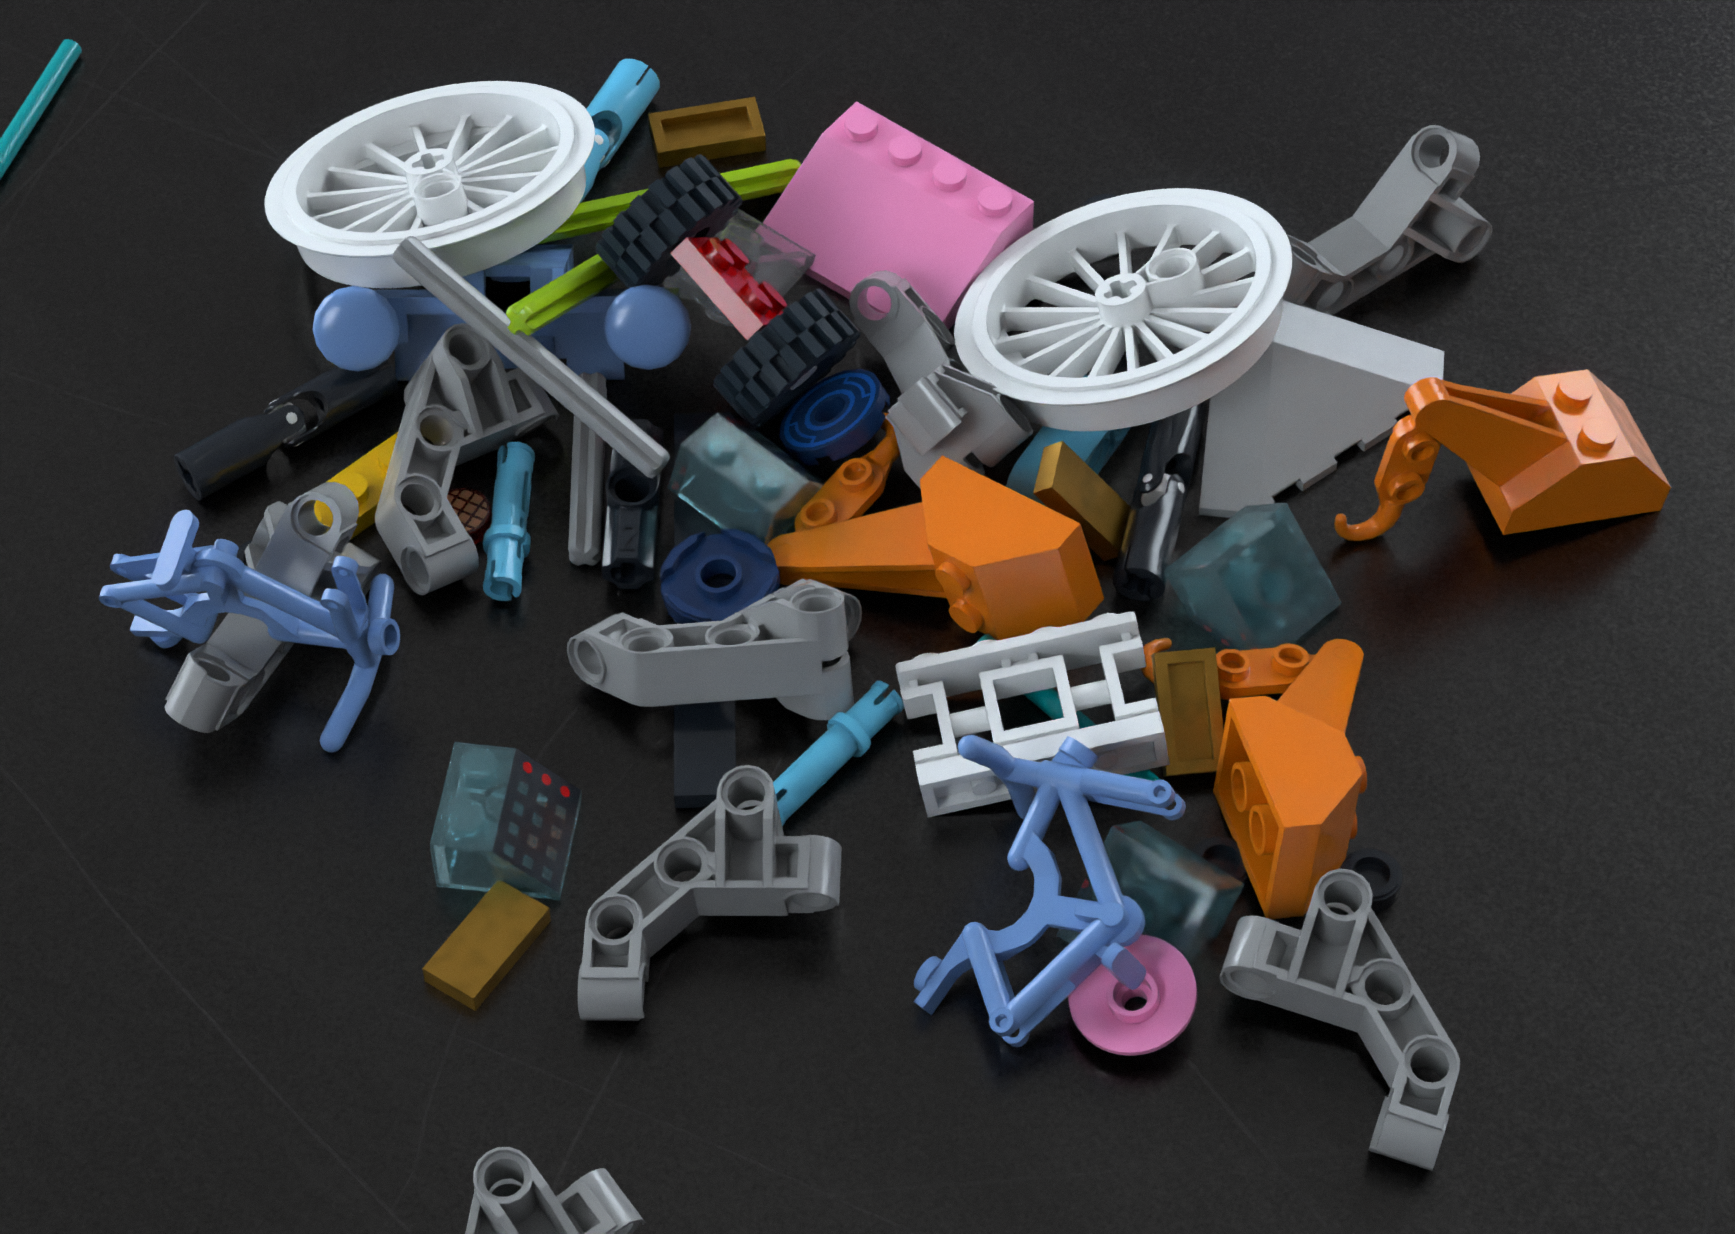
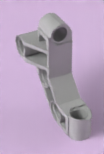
[1283,125,1492,315]
[849,270,1033,489]
[375,323,560,595]
[164,482,382,733]
[567,579,862,720]
[577,765,842,1021]
[1219,869,1460,1171]
[465,1147,646,1234]

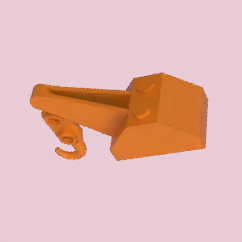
[1334,369,1671,542]
[767,412,1104,641]
[1140,638,1367,920]

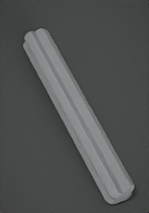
[568,372,607,566]

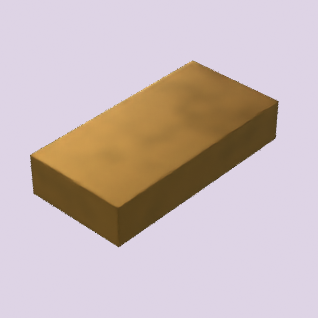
[648,97,766,168]
[1033,441,1130,561]
[1151,648,1224,777]
[422,879,551,1011]

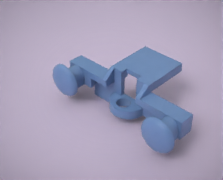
[312,245,691,381]

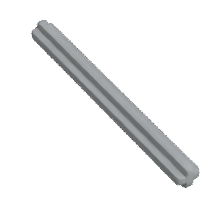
[392,236,670,478]

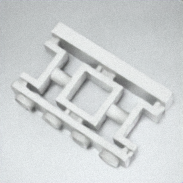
[895,612,1170,817]

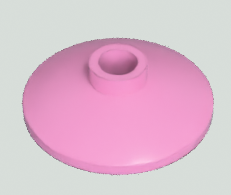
[1068,934,1197,1056]

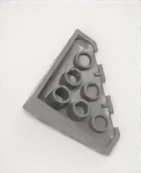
[1199,300,1445,520]

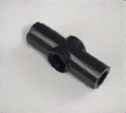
[602,419,664,589]

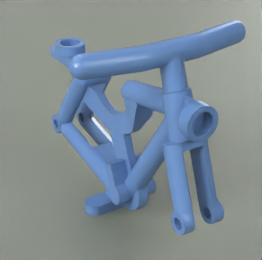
[98,510,400,752]
[914,735,1186,1047]

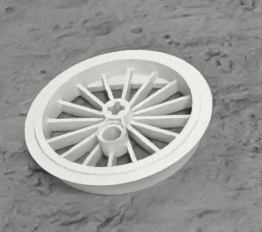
[265,81,595,288]
[954,188,1292,431]

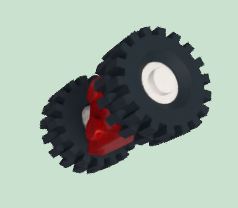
[595,154,861,429]

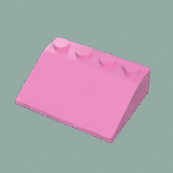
[754,101,1034,330]

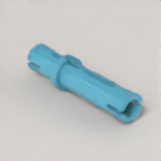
[483,442,535,601]
[773,681,904,826]

